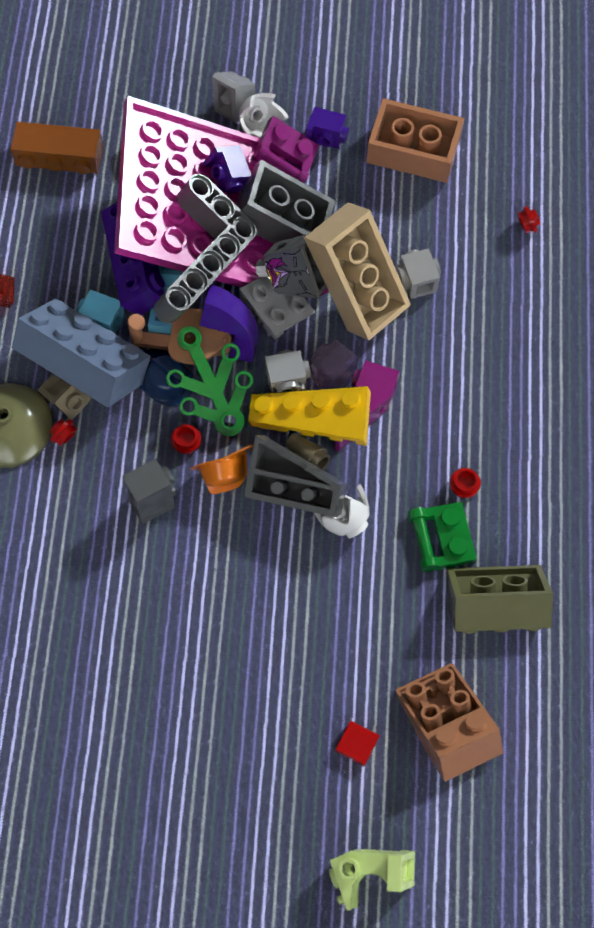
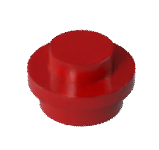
[517,206,541,234]
[49,419,78,447]
[171,424,201,454]
[450,468,481,498]

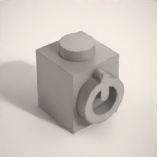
[395,248,441,299]
[265,350,311,393]

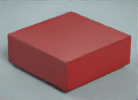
[335,720,380,767]

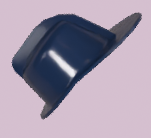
[139,349,193,406]

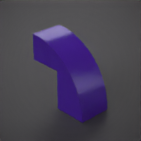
[200,285,259,363]

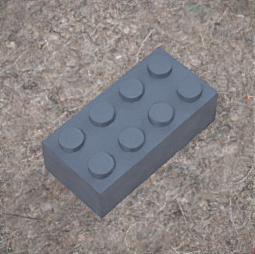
[12,298,151,408]

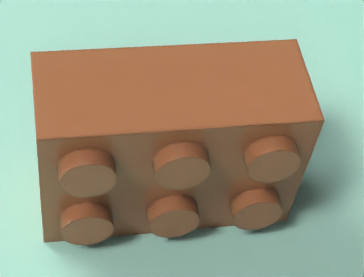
[366,98,465,183]

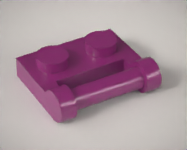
[253,116,319,183]

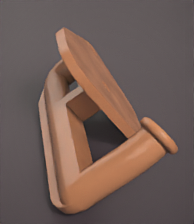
[128,308,231,365]

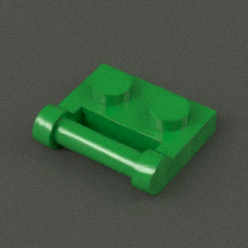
[407,502,477,572]

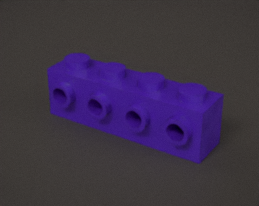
[101,202,165,315]

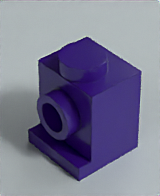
[306,106,350,149]
[204,145,252,194]

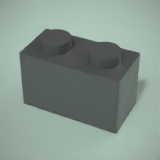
[122,459,177,524]

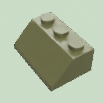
[447,565,553,634]

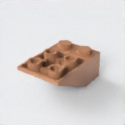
[395,663,503,782]

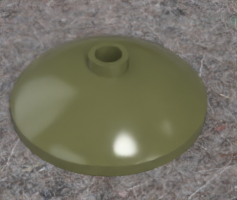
[0,383,53,468]

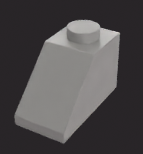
[212,71,255,124]

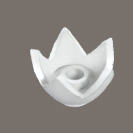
[239,93,289,138]
[315,484,369,538]

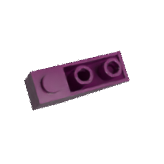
[335,360,400,451]

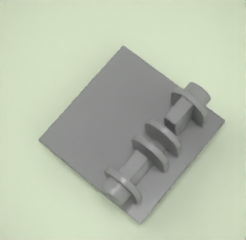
[239,277,315,340]

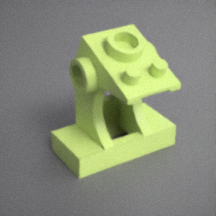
[329,849,415,911]

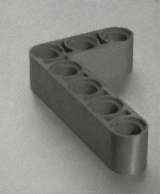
[154,174,257,324]

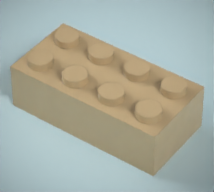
[304,202,411,340]

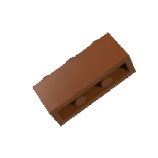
[11,121,103,174]

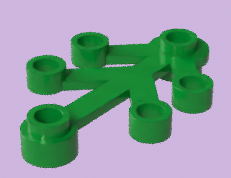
[166,326,253,436]

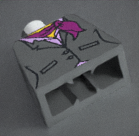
[256,234,327,298]

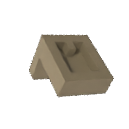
[37,374,91,420]

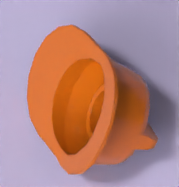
[190,444,254,495]

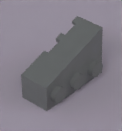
[244,435,347,517]

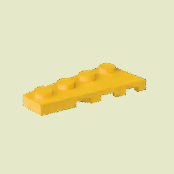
[248,386,371,446]

